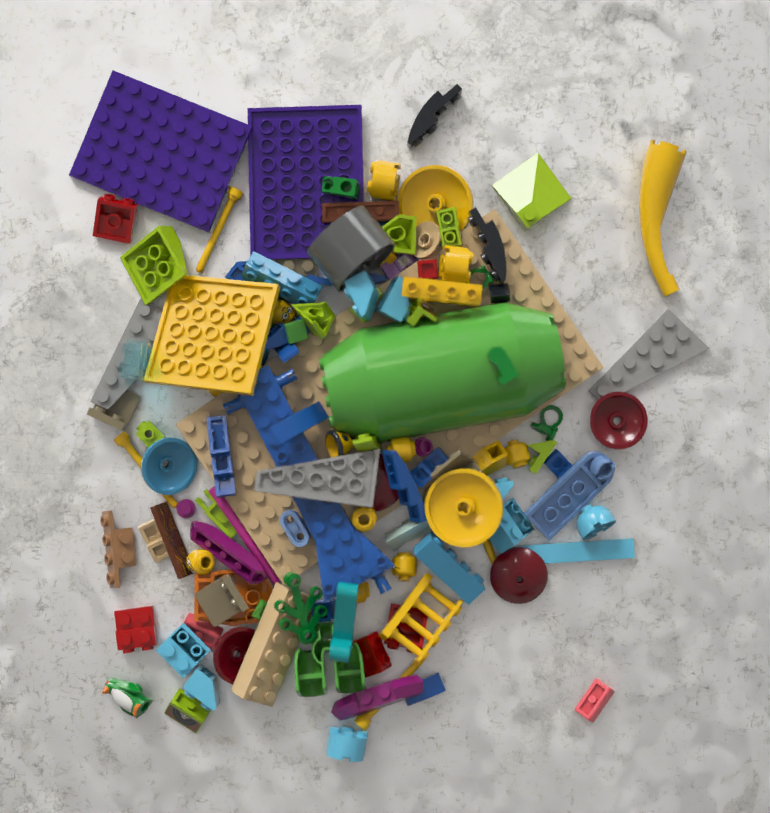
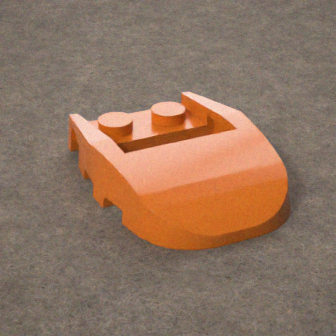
[194,569,272,626]

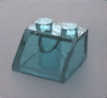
[118,339,153,383]

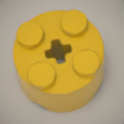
[367,160,401,201]
[438,245,473,283]

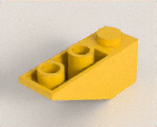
[472,440,509,476]

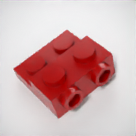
[92,194,138,244]
[383,603,428,653]
[114,605,158,653]

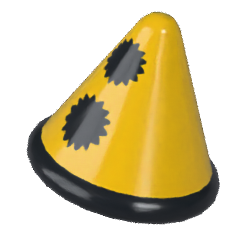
[325,430,358,458]

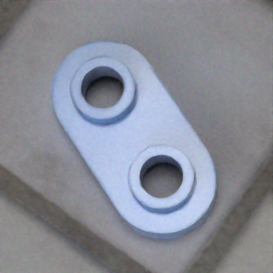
[279,510,311,547]

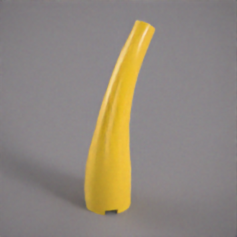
[639,139,687,297]

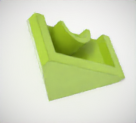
[382,214,417,255]
[291,301,336,338]

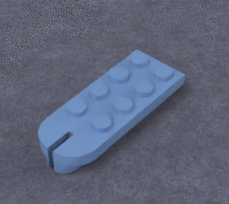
[523,451,615,541]

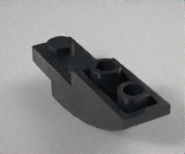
[407,84,462,149]
[467,207,506,284]

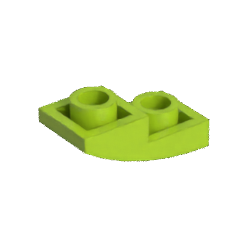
[436,207,462,246]
[353,433,383,452]

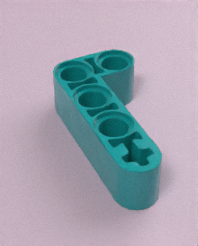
[329,582,359,663]

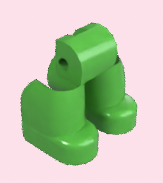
[294,622,366,697]

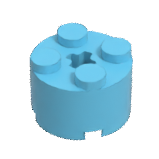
[326,725,368,762]

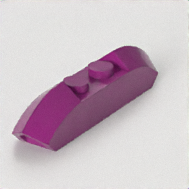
[190,521,267,584]
[331,675,423,720]

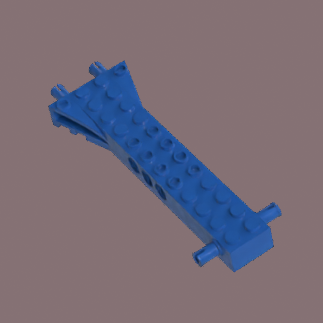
[223,365,395,602]

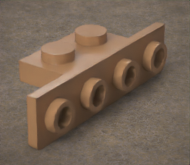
[100,511,136,588]

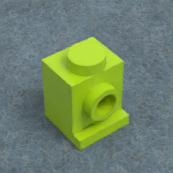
[136,421,167,448]

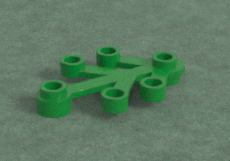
[274,572,327,645]

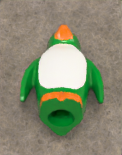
[102,678,153,718]

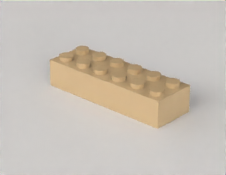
[231,582,317,707]

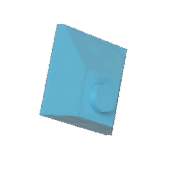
[375,276,410,322]

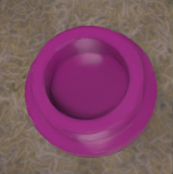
[415,437,433,457]
[176,499,196,518]

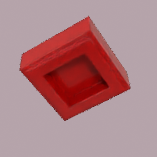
[417,259,438,280]

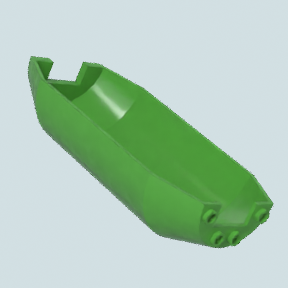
[319,302,566,443]

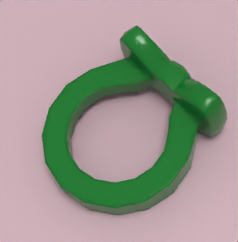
[468,264,494,290]
[539,405,563,432]
[530,422,556,441]

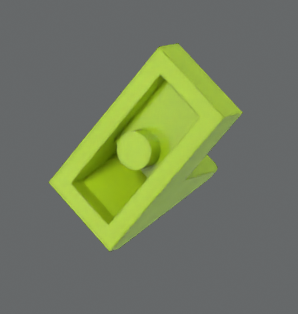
[527,440,557,474]

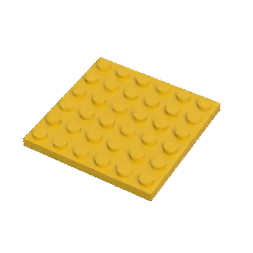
[144,275,280,396]

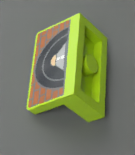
[407,298,438,326]
[164,688,211,733]

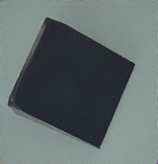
[488,283,510,303]

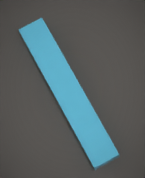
[518,538,635,564]

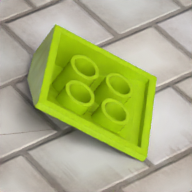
[492,153,572,232]
[120,226,187,306]

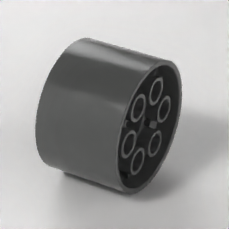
[307,206,396,292]

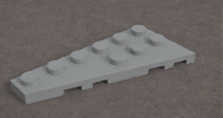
[90,298,163,410]
[588,309,710,400]
[254,449,380,508]

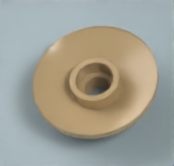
[414,221,441,258]

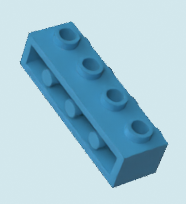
[241,251,322,304]
[413,532,485,605]

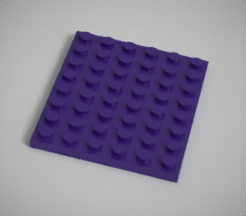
[69,70,253,233]
[247,105,364,260]

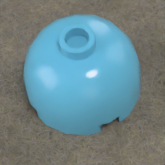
[576,504,616,540]

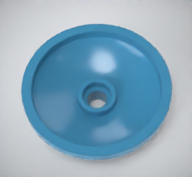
[141,437,197,495]

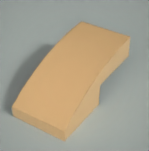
[138,518,169,563]

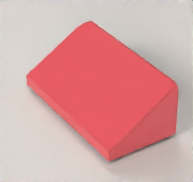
[184,613,224,650]
[574,678,615,723]

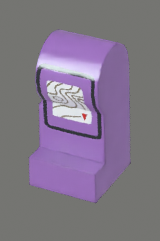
[381,254,418,281]

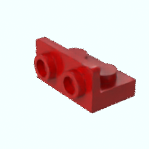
[352,631,392,678]

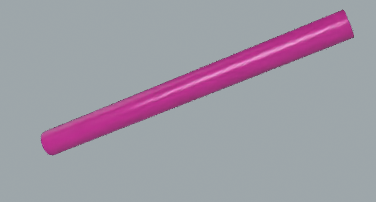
[208,486,280,585]

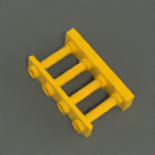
[401,277,482,307]
[379,572,463,665]

